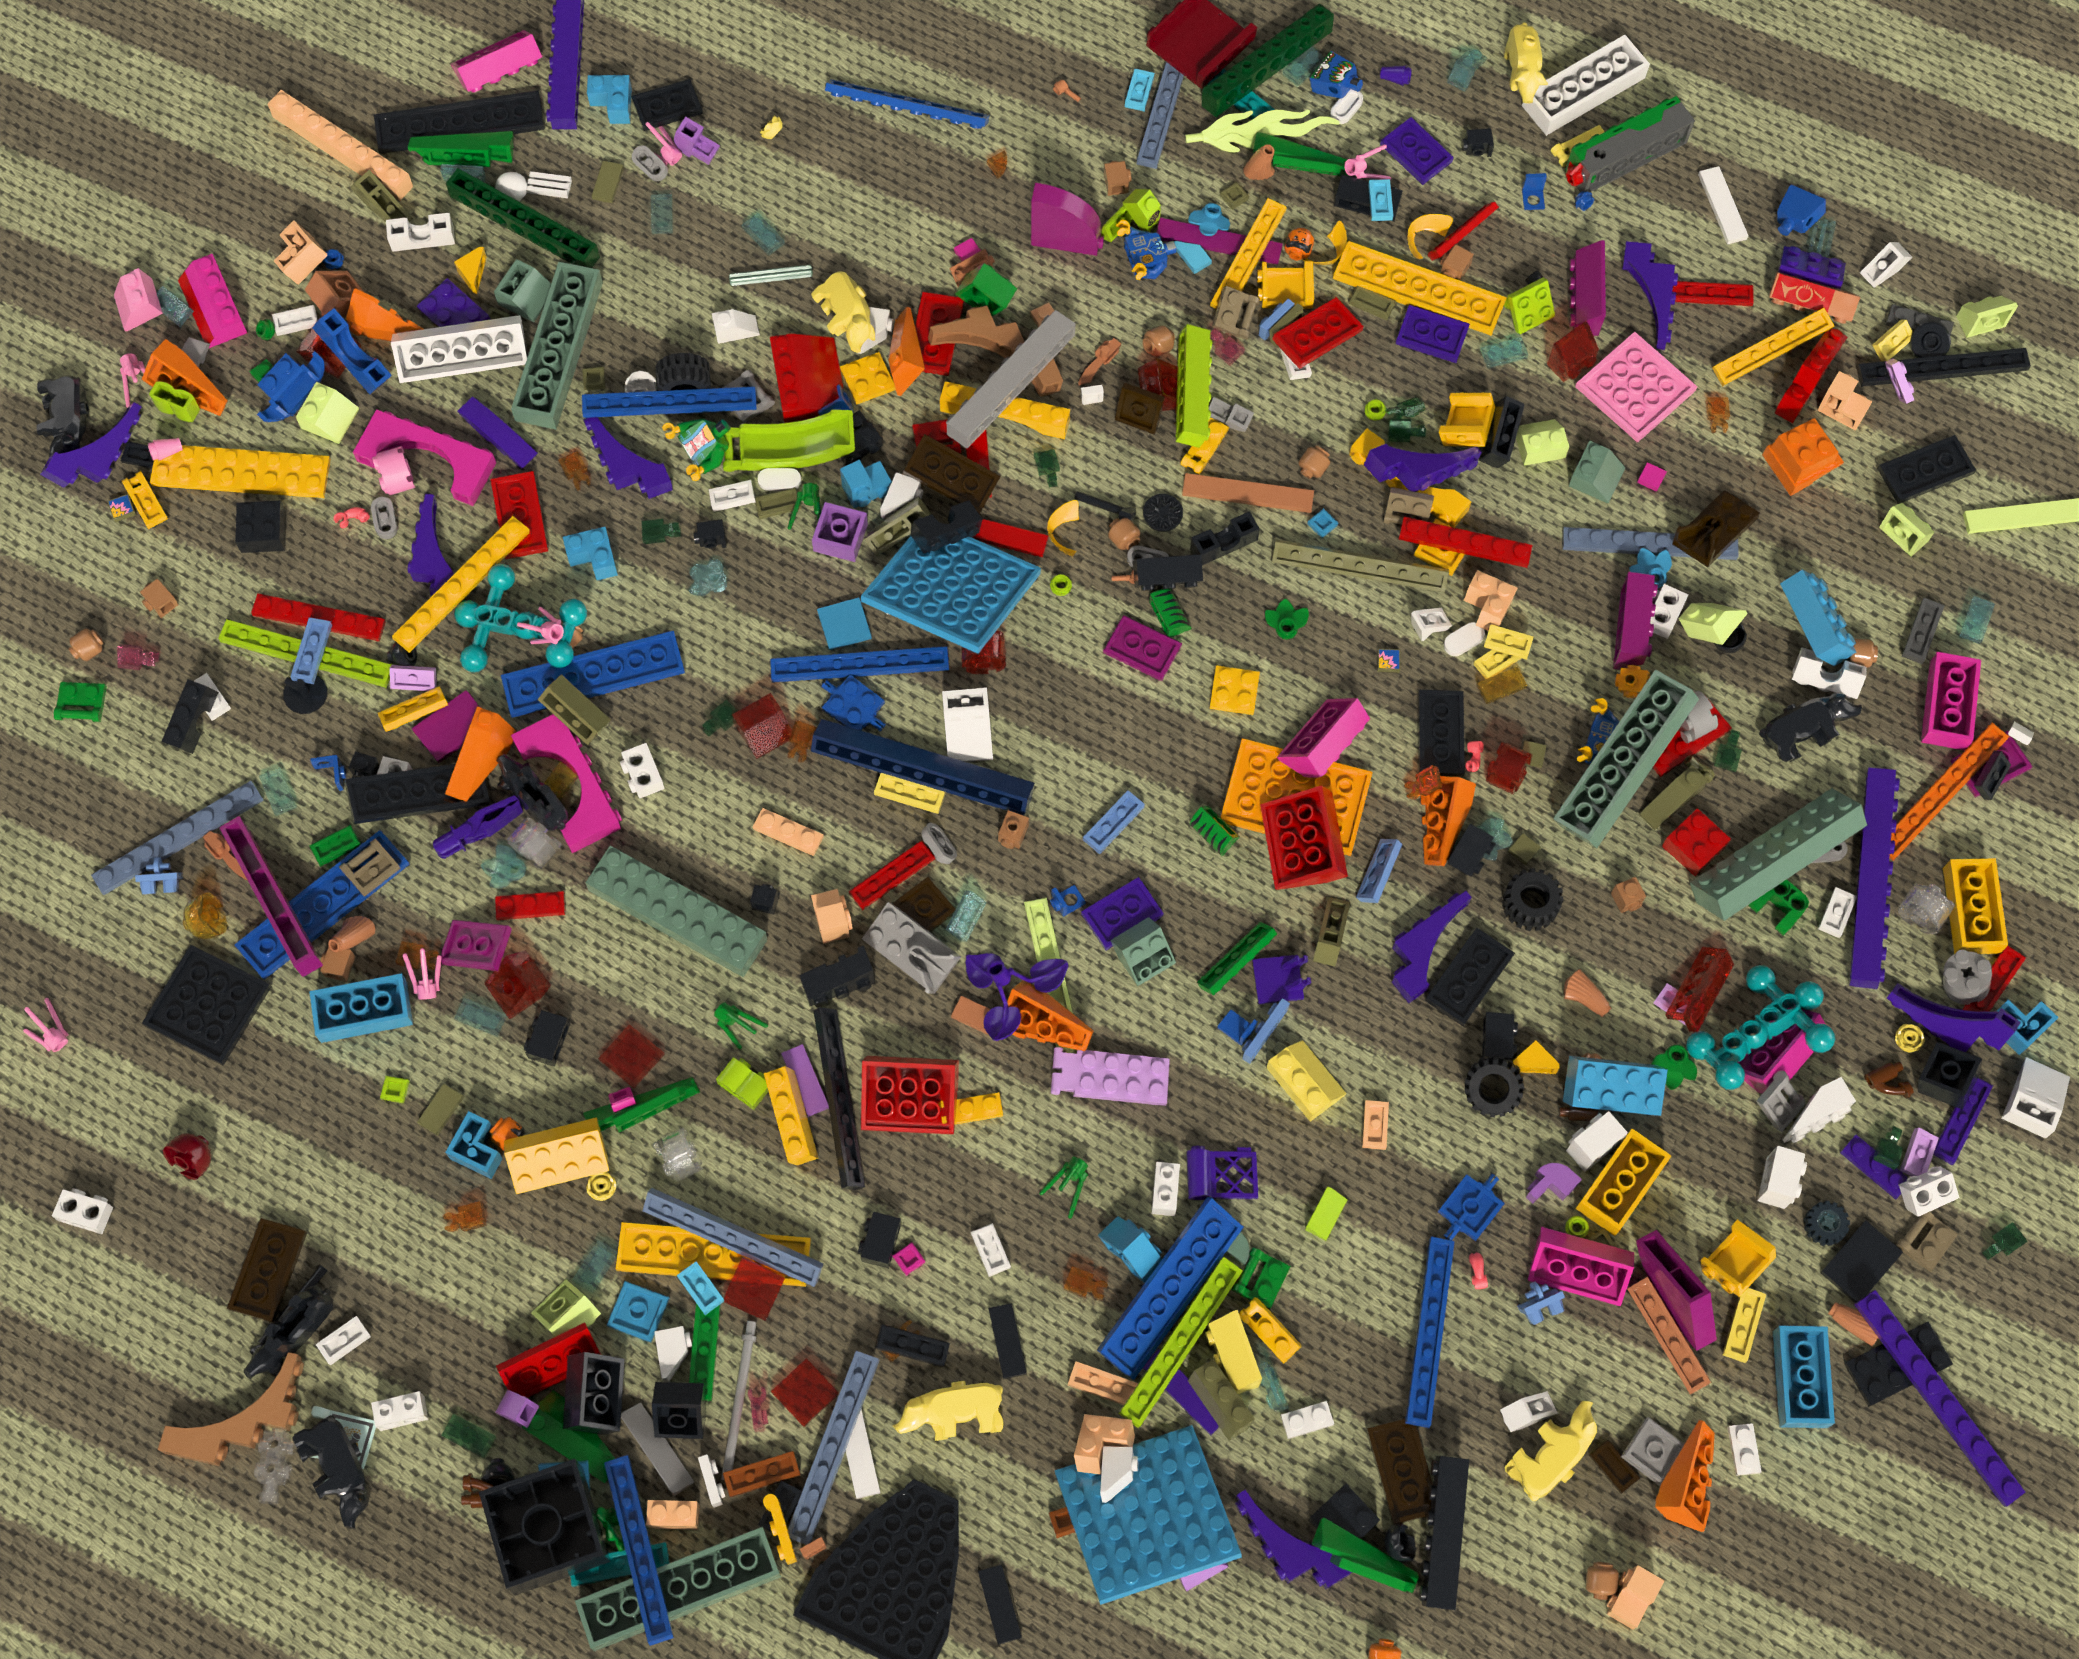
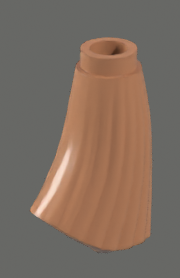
[1243,145,1275,180]
[328,916,375,952]
[1563,969,1612,1017]
[1828,1302,1878,1346]

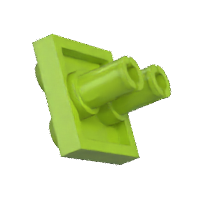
[1504,277,1555,334]

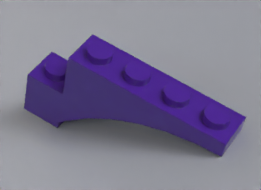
[1623,241,1678,350]
[40,402,142,488]
[583,417,673,499]
[1364,444,1482,492]
[408,494,463,603]
[1392,891,1472,1003]
[1887,983,2021,1052]
[1235,1490,1352,1589]

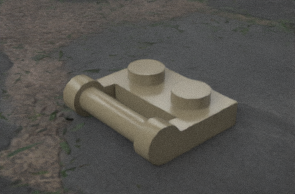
[1212,286,1260,340]
[1383,487,1434,525]
[339,839,401,897]
[1896,1211,1958,1272]

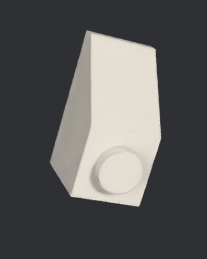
[1860,242,1912,288]
[859,307,893,354]
[712,309,760,344]
[880,473,923,519]
[655,1326,692,1382]
[1500,1391,1558,1432]
[1100,1446,1138,1503]

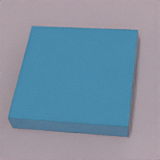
[817,597,872,651]
[606,1281,670,1343]

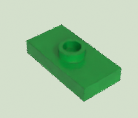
[309,825,361,867]

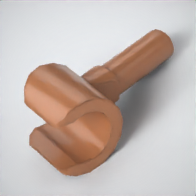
[1053,80,1081,102]
[1112,570,1134,584]

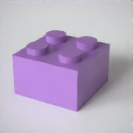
[812,502,868,562]

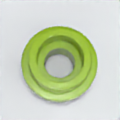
[1364,399,1386,421]
[1050,574,1072,596]
[1565,1216,1589,1238]

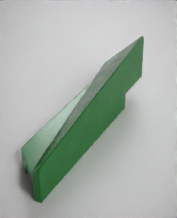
[408,131,513,167]
[1253,132,1350,177]
[583,1077,700,1133]
[1312,1518,1419,1593]

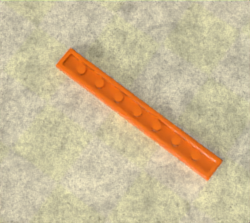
[1889,722,2010,861]

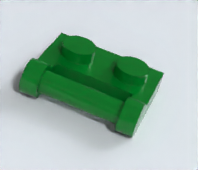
[54,682,107,722]
[1232,1248,1291,1310]

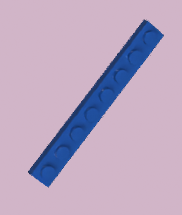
[825,79,990,129]
[582,387,757,418]
[770,646,949,683]
[1405,1237,1455,1428]
[604,1455,674,1646]

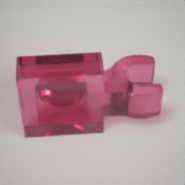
[1210,329,1245,366]
[117,644,159,670]
[748,1387,769,1433]

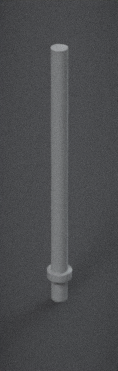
[721,1321,757,1481]

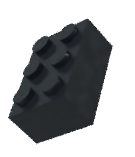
[563,1352,625,1435]

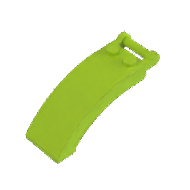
[723,410,855,472]

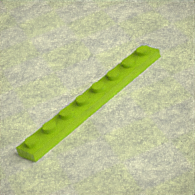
[218,619,391,688]
[1118,1257,1243,1428]

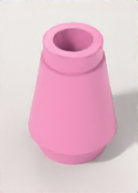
[148,438,183,461]

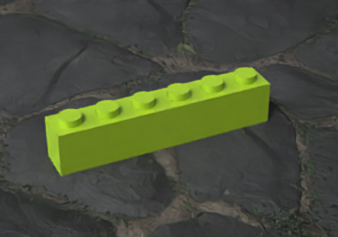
[1176,324,1212,448]

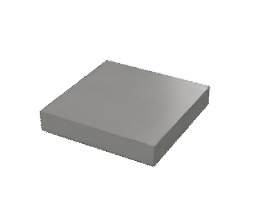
[1621,1417,1684,1486]

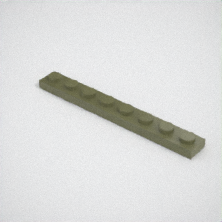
[1272,539,1449,593]

